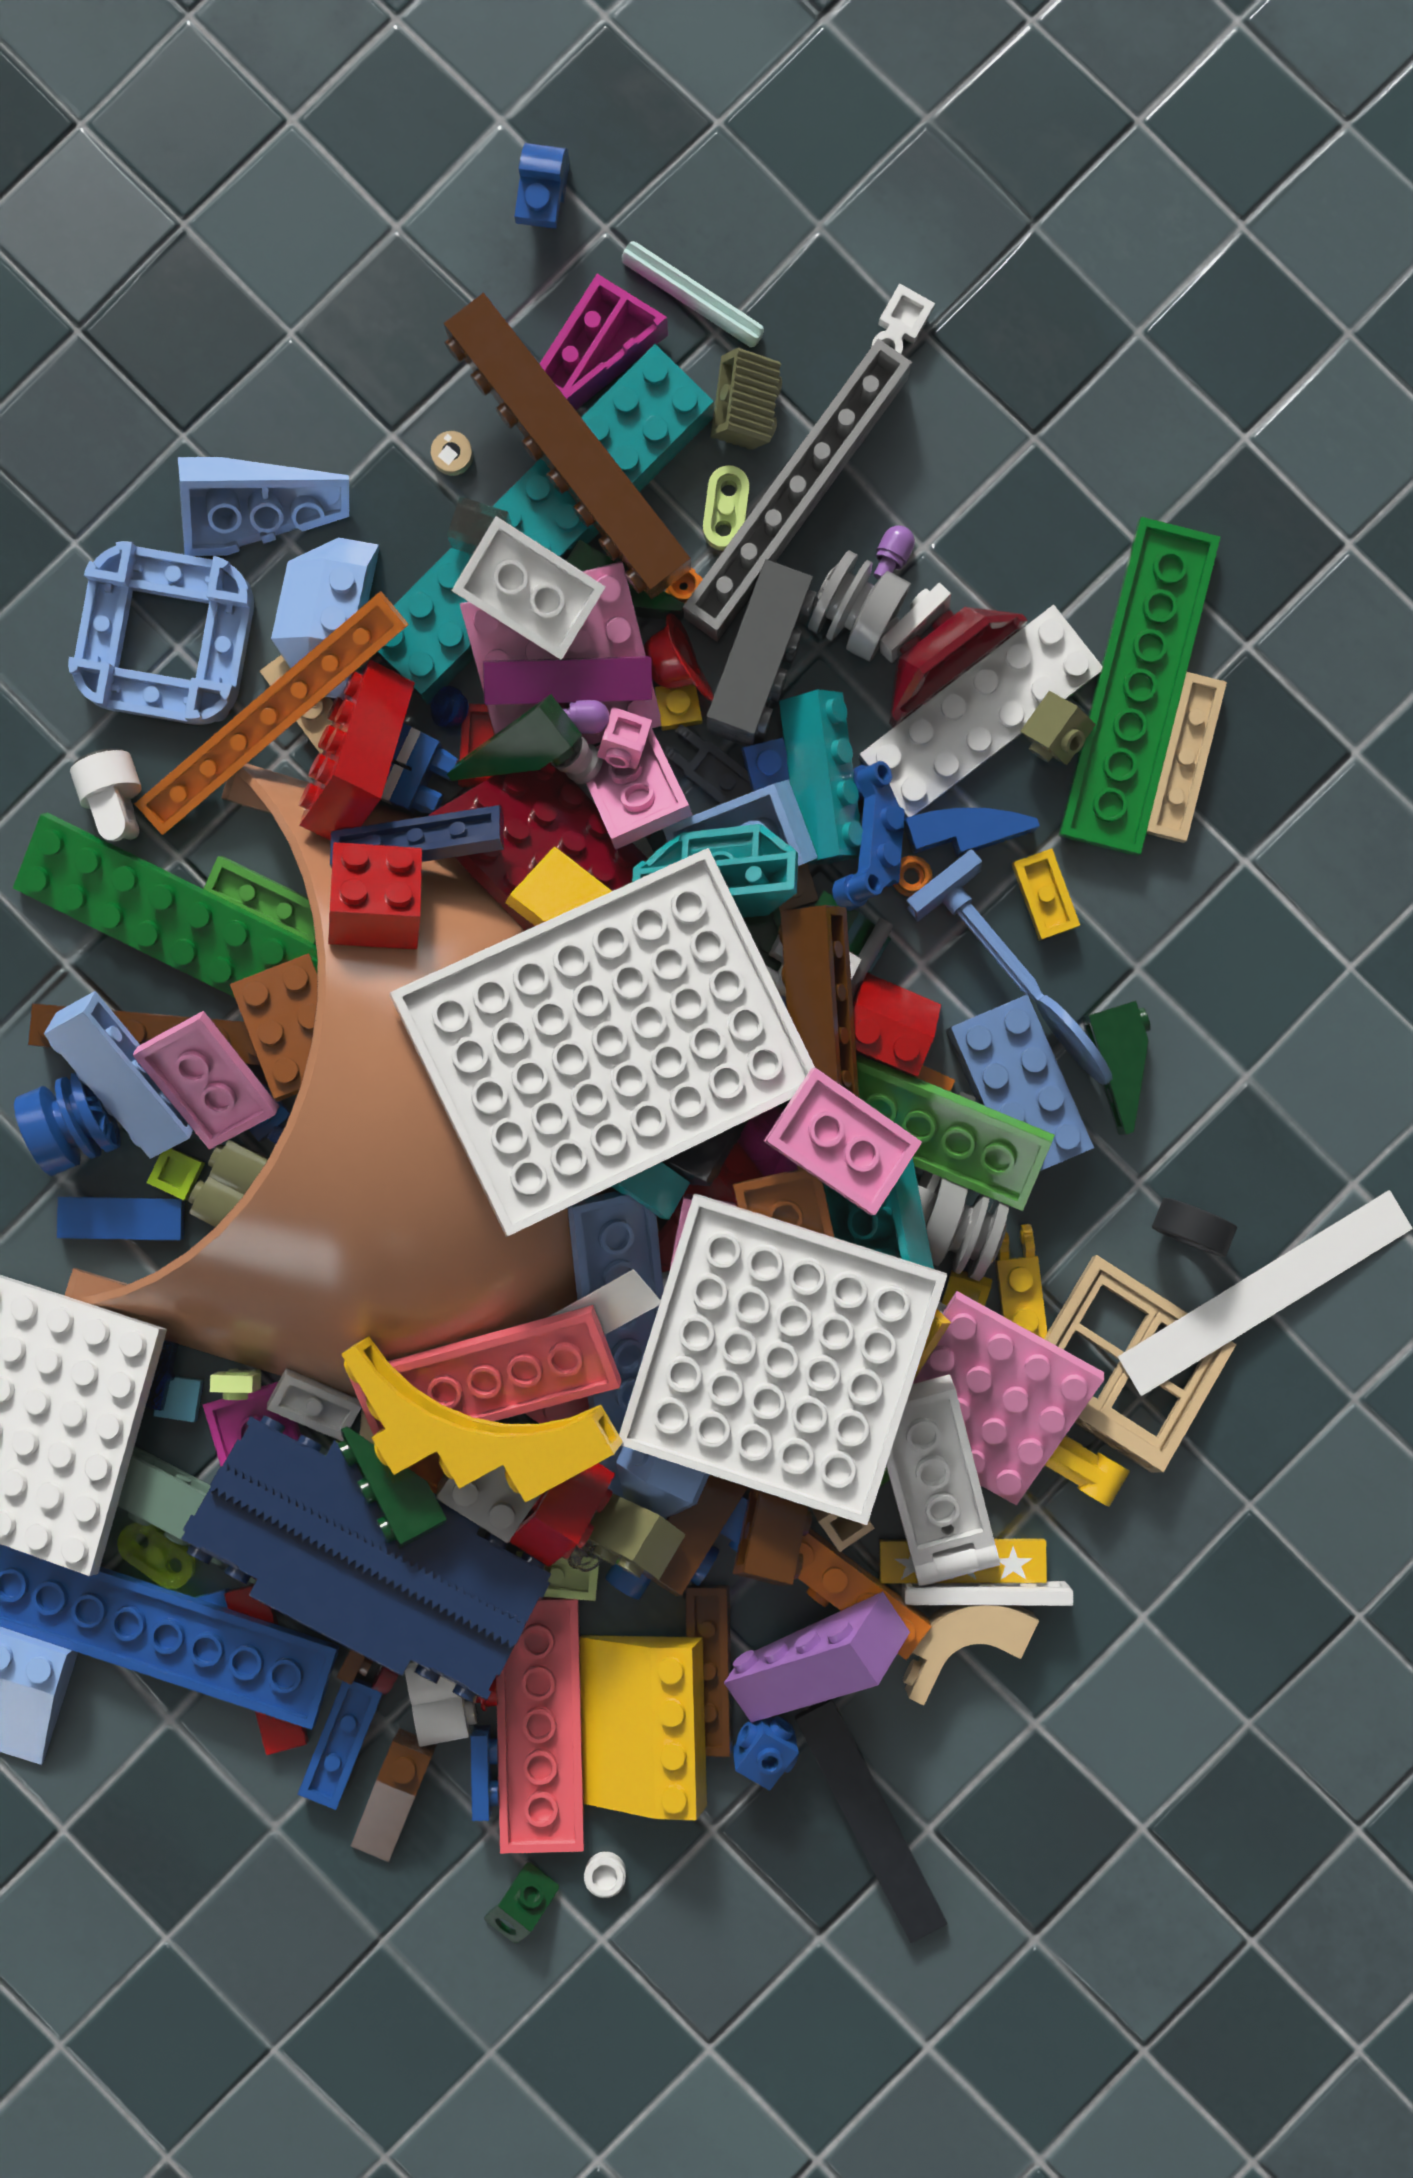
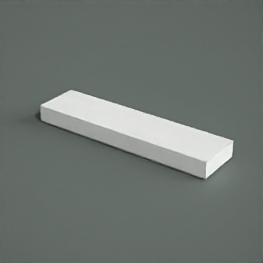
[902,1581,1073,1606]

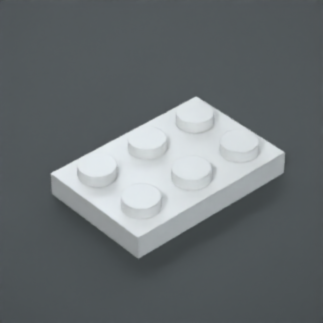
[451,516,606,660]

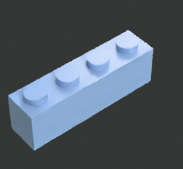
[44,991,193,1159]

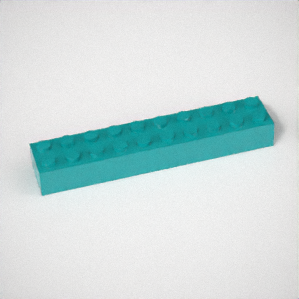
[376,344,714,704]

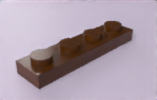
[686,1585,733,1757]

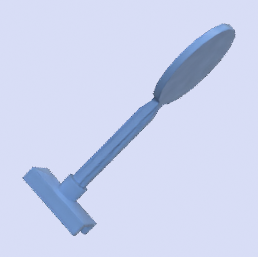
[907,849,1113,1084]

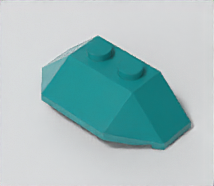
[632,824,798,918]

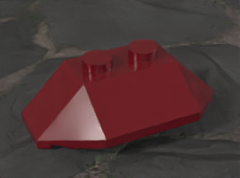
[889,607,1028,728]

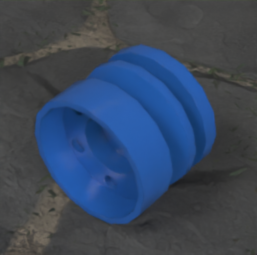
[14,1072,121,1176]

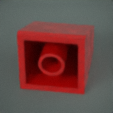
[853,973,941,1077]

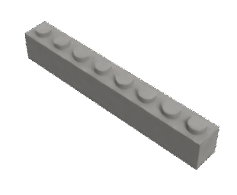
[683,338,912,642]

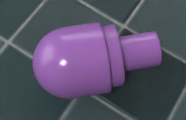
[873,525,915,580]
[562,700,609,734]

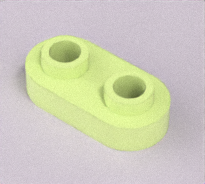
[703,465,749,551]

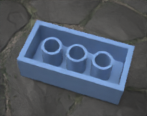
[946,994,1094,1171]

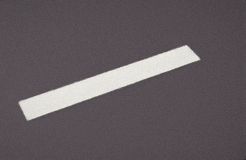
[1118,1190,1413,1396]

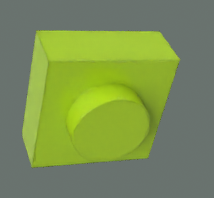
[147,1147,205,1200]

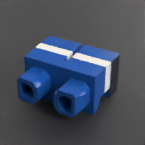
[380,723,459,815]

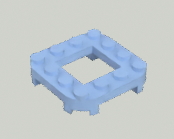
[68,541,254,725]

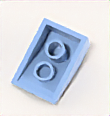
[0,1627,78,1765]

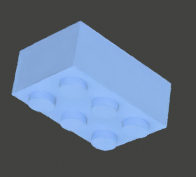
[663,779,818,866]

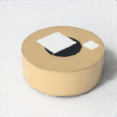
[431,431,473,476]

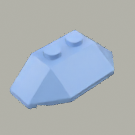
[271,537,380,699]

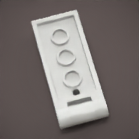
[886,1374,1000,1587]

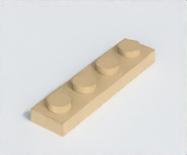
[1146,672,1227,843]

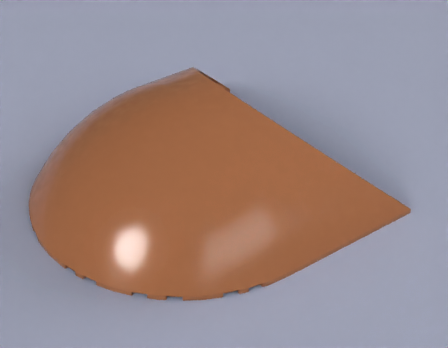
[64,764,671,1398]

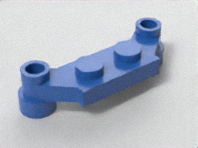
[832,761,905,911]

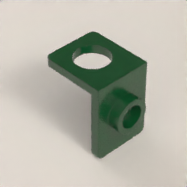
[484,1862,559,1944]

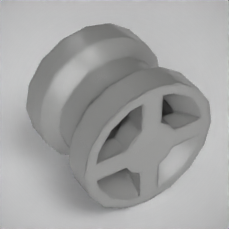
[551,736,603,784]

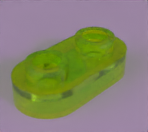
[117,1522,196,1589]

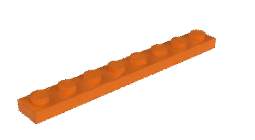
[134,591,409,835]

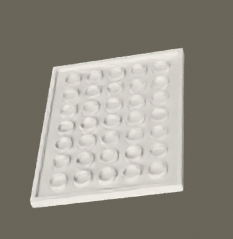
[389,848,815,1237]

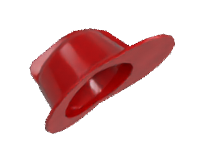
[643,613,714,702]

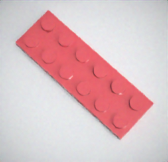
[349,1305,622,1436]
[496,1597,585,1854]

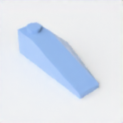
[178,457,349,556]

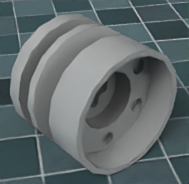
[808,550,911,662]
[926,1177,1009,1282]

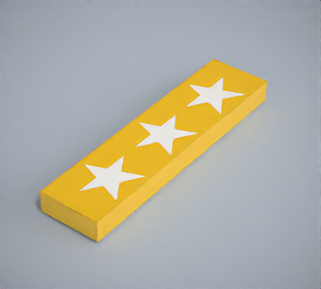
[879,1539,1047,1583]

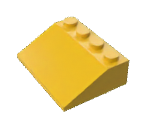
[580,1635,707,1820]

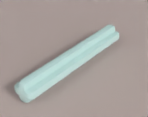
[622,241,764,347]

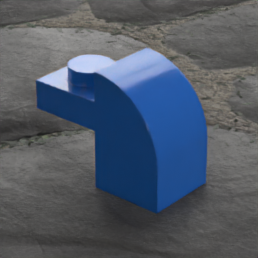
[514,143,570,229]

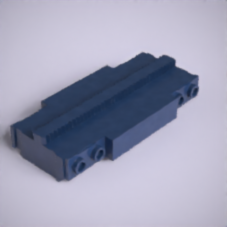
[181,1415,551,1704]

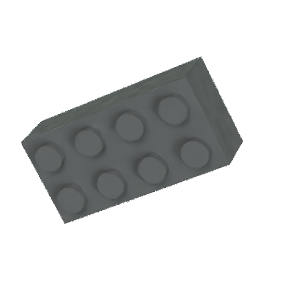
[707,559,817,747]

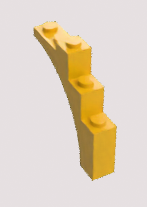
[341,1336,623,1503]

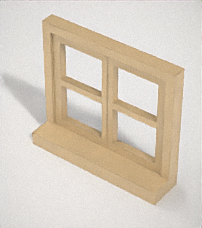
[1044,1255,1237,1473]

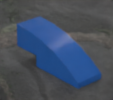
[904,808,1040,858]

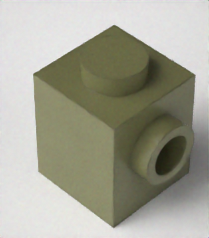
[1020,691,1096,765]

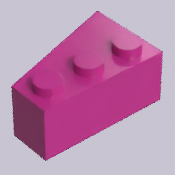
[540,274,668,410]

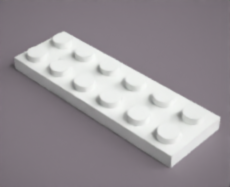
[859,604,1102,817]

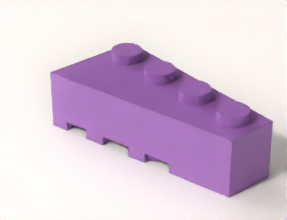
[724,1592,910,1723]

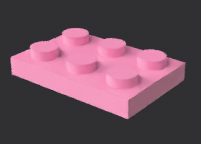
[586,726,693,849]
[133,1011,279,1149]
[764,1068,922,1215]

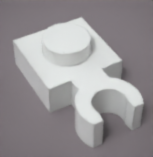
[872,283,935,354]

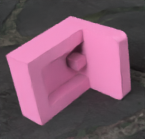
[597,707,652,770]

